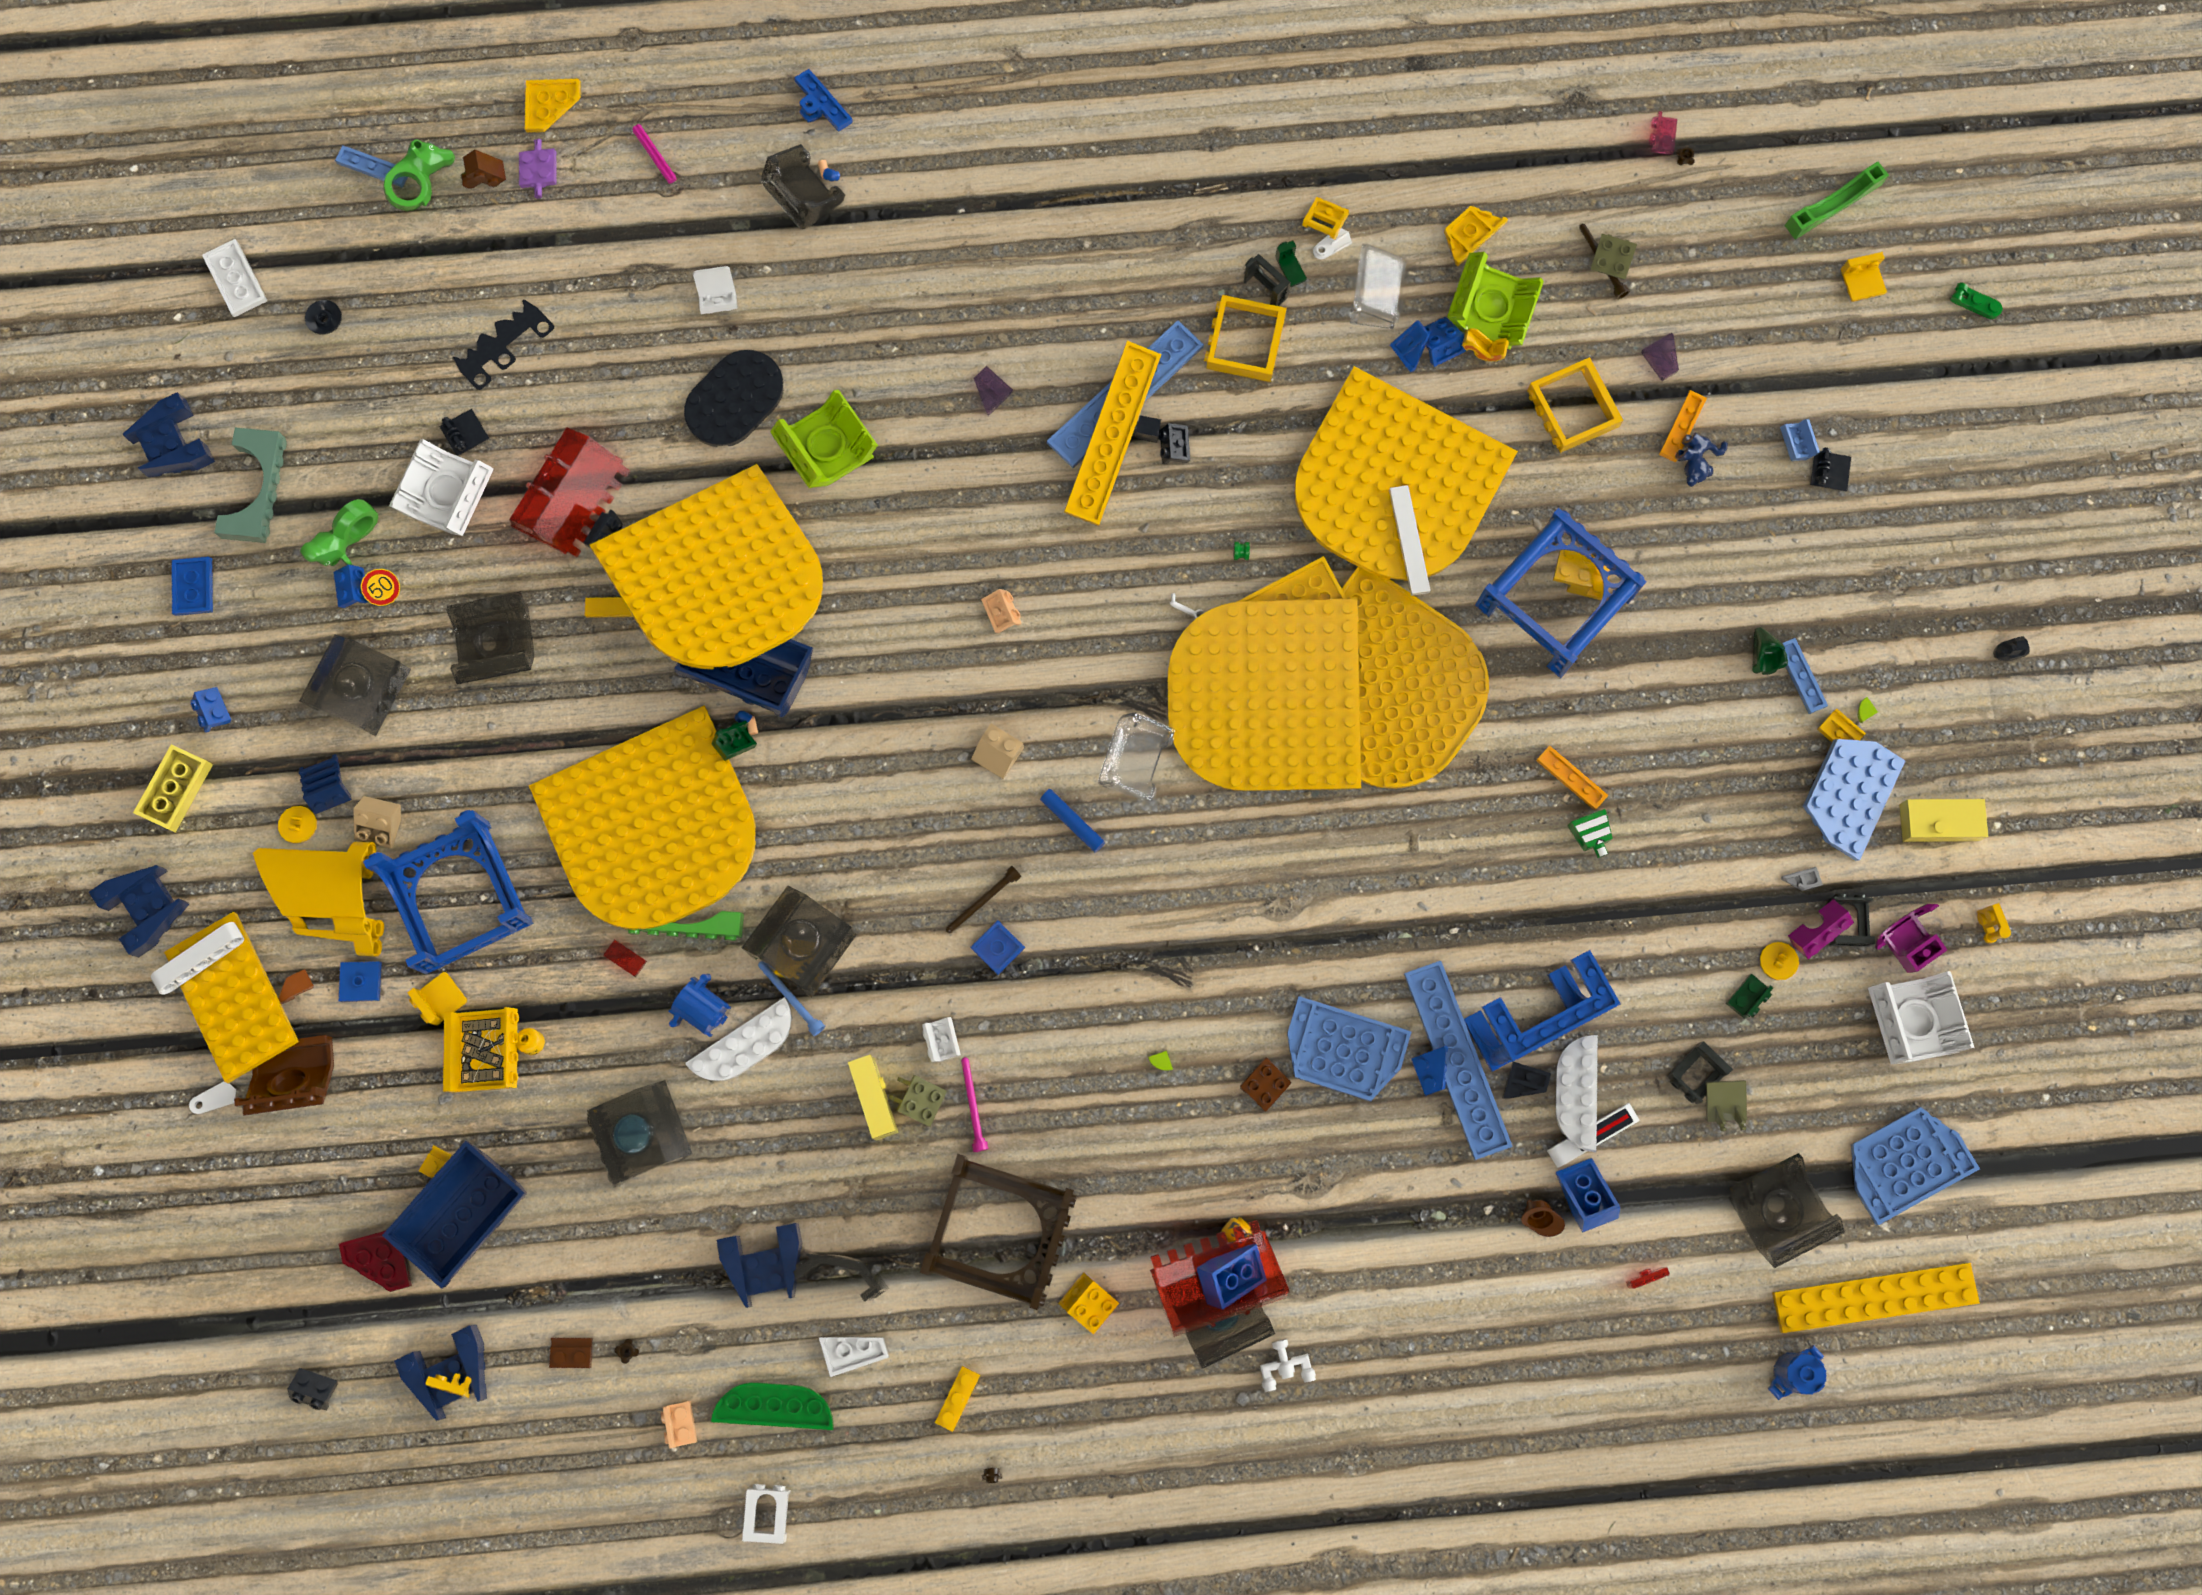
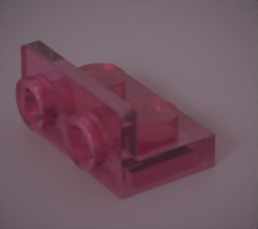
[1649,111,1678,155]

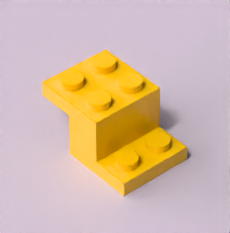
[1553,544,1610,600]

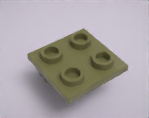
[1590,234,1637,280]
[888,1075,947,1127]
[1706,1080,1747,1131]

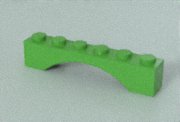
[1785,162,1889,240]
[625,911,744,941]

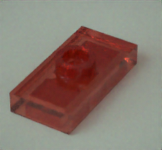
[603,939,647,977]
[1625,1267,1670,1289]

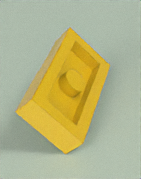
[425,1373,471,1398]

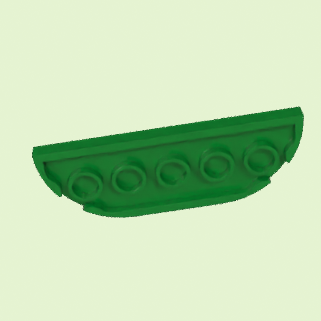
[711,1382,834,1430]

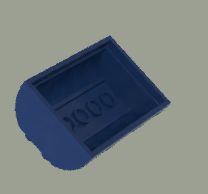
[674,639,813,717]
[382,1141,527,1289]

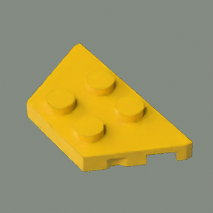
[1444,206,1508,266]

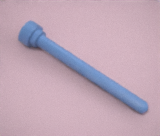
[758,961,826,1036]

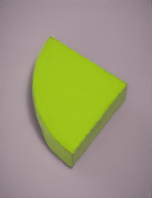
[1857,697,1878,723]
[1148,1051,1173,1071]

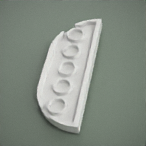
[685,997,792,1081]
[1556,1035,1598,1152]

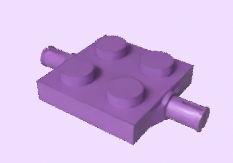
[519,139,557,199]

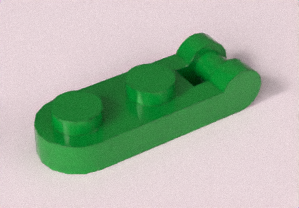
[1950,283,2003,319]

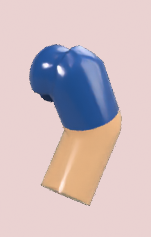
[818,160,840,182]
[735,711,758,735]

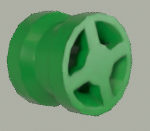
[1234,541,1250,560]

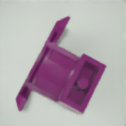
[1875,904,1948,973]

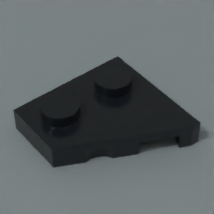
[1502,1062,1551,1099]

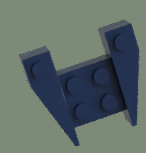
[123,392,215,478]
[89,865,189,958]
[716,1223,802,1308]
[394,1325,487,1421]

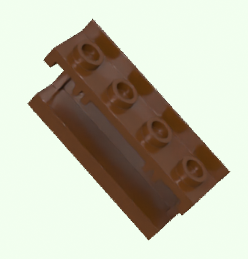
[234,1035,334,1116]

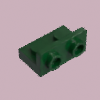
[1726,974,1773,1019]

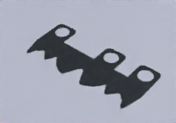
[453,299,554,390]

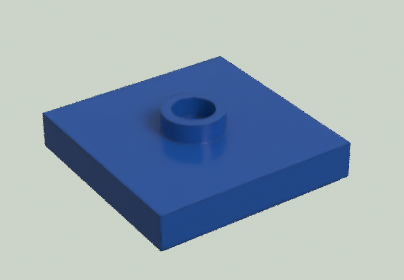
[970,920,1025,975]
[339,961,382,1002]

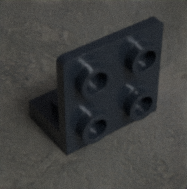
[583,509,623,548]

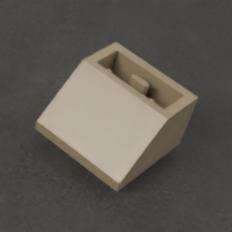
[354,796,401,848]

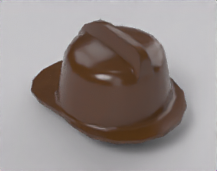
[1521,1200,1565,1237]

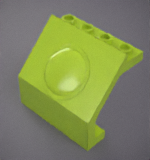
[1447,252,1544,350]
[770,390,878,488]

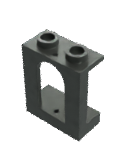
[1244,254,1291,306]
[1828,894,1875,947]
[1667,1041,1733,1104]

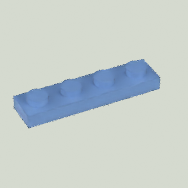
[335,145,408,188]
[1782,638,1828,714]

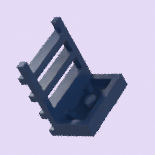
[298,754,352,814]

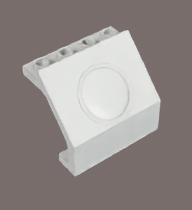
[389,439,494,536]
[1868,971,1974,1064]

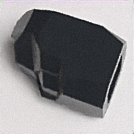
[1993,636,2030,662]

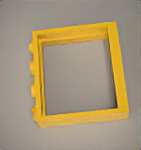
[1204,295,1287,382]
[1527,357,1624,453]

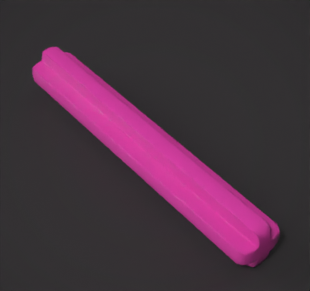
[632,124,677,184]

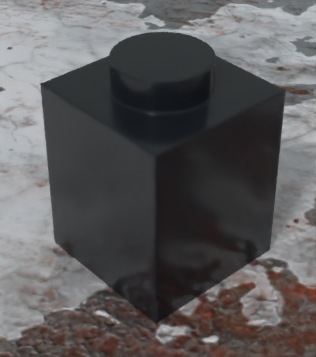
[1133,415,1161,443]

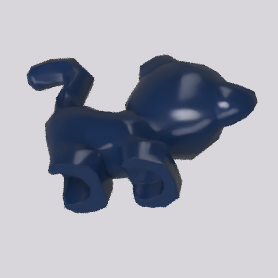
[1675,432,1728,487]

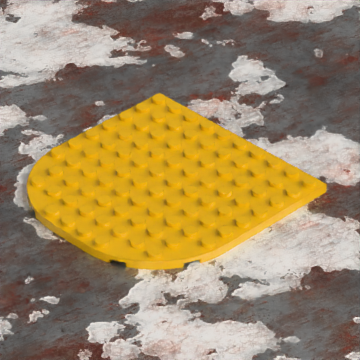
[1294,366,1518,581]
[590,464,823,669]
[1342,567,1489,789]
[1168,599,1361,791]
[529,705,756,930]

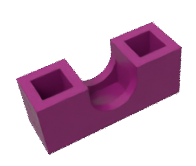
[1788,899,1854,959]

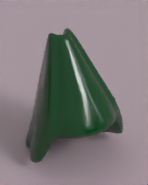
[1752,627,1788,675]

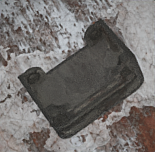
[761,144,845,230]

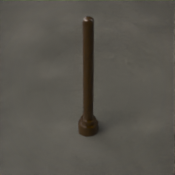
[1579,223,1630,299]
[946,866,1022,933]

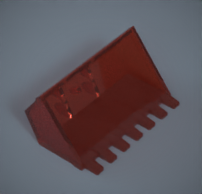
[509,427,630,557]
[1150,1220,1290,1337]

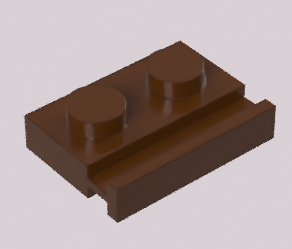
[549,1337,593,1368]

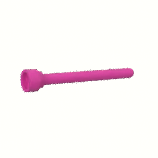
[961,1057,989,1152]

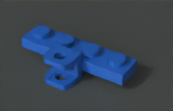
[795,69,853,132]

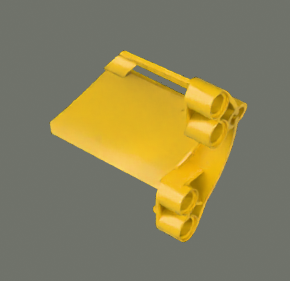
[253,841,384,957]

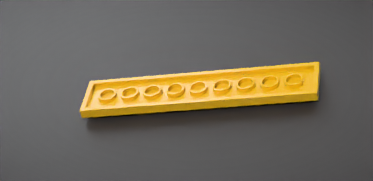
[1064,340,1162,526]
[1772,1263,1980,1333]

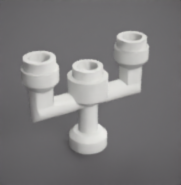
[1260,1339,1316,1392]

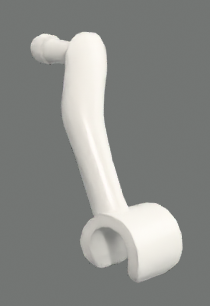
[1170,593,1204,620]

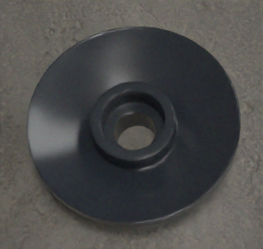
[305,300,342,335]

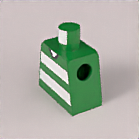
[1567,809,1613,858]

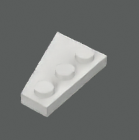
[819,1337,889,1377]

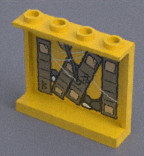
[443,1007,519,1093]

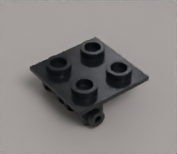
[439,408,489,456]
[1810,447,1852,492]

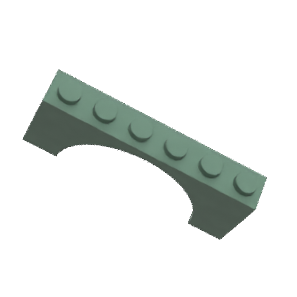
[214,427,287,543]

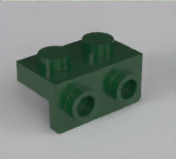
[712,720,757,761]

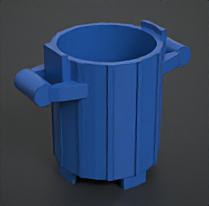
[668,974,732,1037]
[1768,1345,1827,1400]

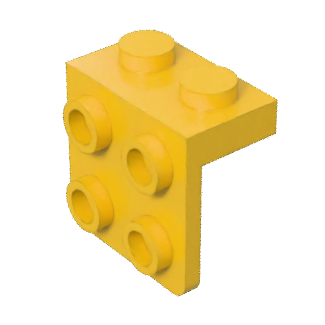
[407,972,467,1026]

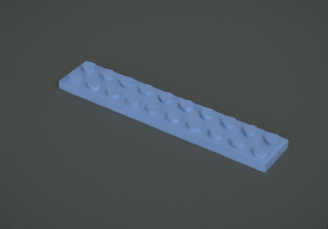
[1047,320,1204,468]
[1404,961,1513,1160]

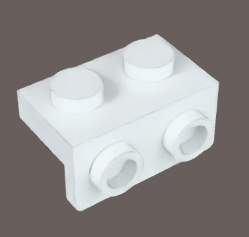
[922,1017,961,1062]

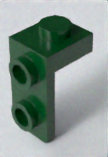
[1275,240,1307,287]

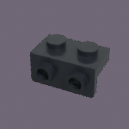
[287,1368,338,1411]

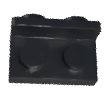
[1159,423,1190,464]

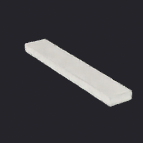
[1389,485,1431,596]

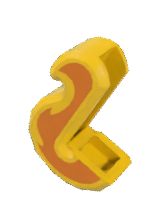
[1462,328,1509,362]

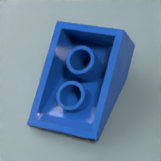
[1556,1158,1621,1233]
[1197,1244,1267,1310]

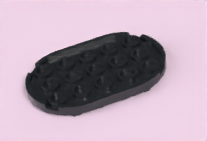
[684,350,784,447]

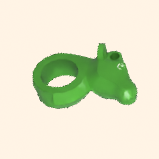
[383,139,455,211]
[300,499,379,566]

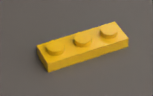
[935,1366,980,1432]

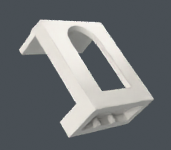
[742,1484,791,1544]

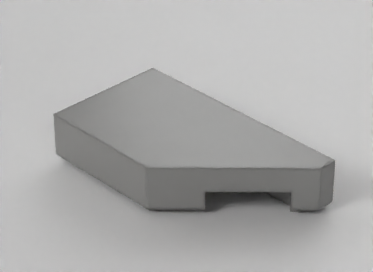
[1781,867,1823,891]

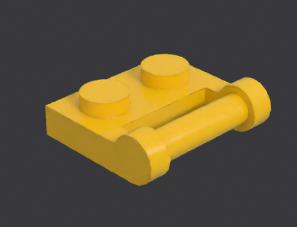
[1302,197,1349,240]
[1977,903,2011,944]

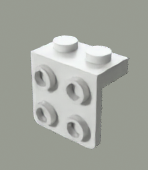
[693,266,737,314]

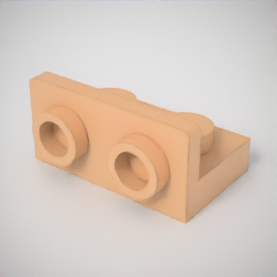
[981,589,1022,633]
[661,1401,697,1448]

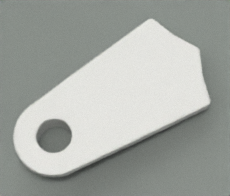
[1313,228,1352,260]
[189,1082,236,1114]

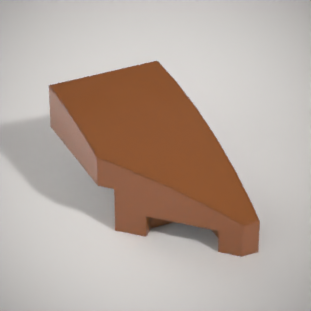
[278,969,314,1005]

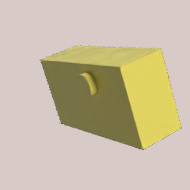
[133,744,213,833]
[1899,799,1988,842]
[848,1054,899,1141]

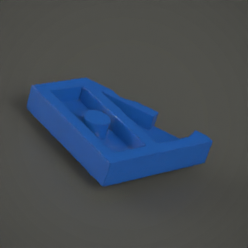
[1390,320,1430,372]
[1411,1046,1448,1096]

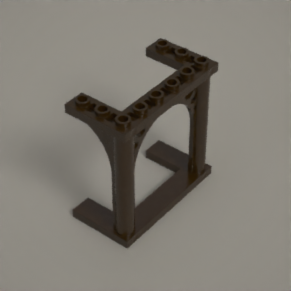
[920,1154,1077,1310]

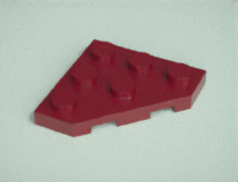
[338,1230,412,1292]

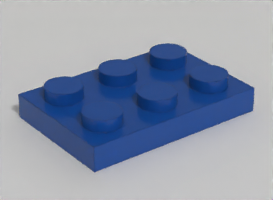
[172,557,213,616]

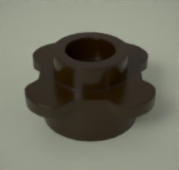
[1676,147,1695,166]
[615,1339,639,1364]
[982,1468,1002,1483]

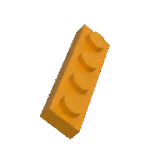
[1659,390,1707,463]
[1536,745,1609,811]

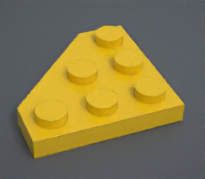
[525,78,581,133]

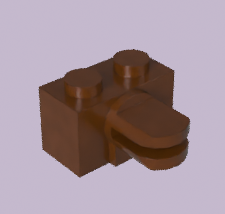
[461,149,506,189]

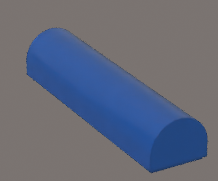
[1040,789,1106,853]

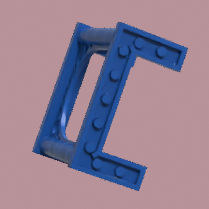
[1475,508,1647,678]
[363,810,534,974]
[1464,950,1621,1072]

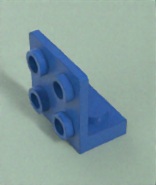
[1424,317,1466,367]

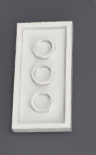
[202,239,267,317]

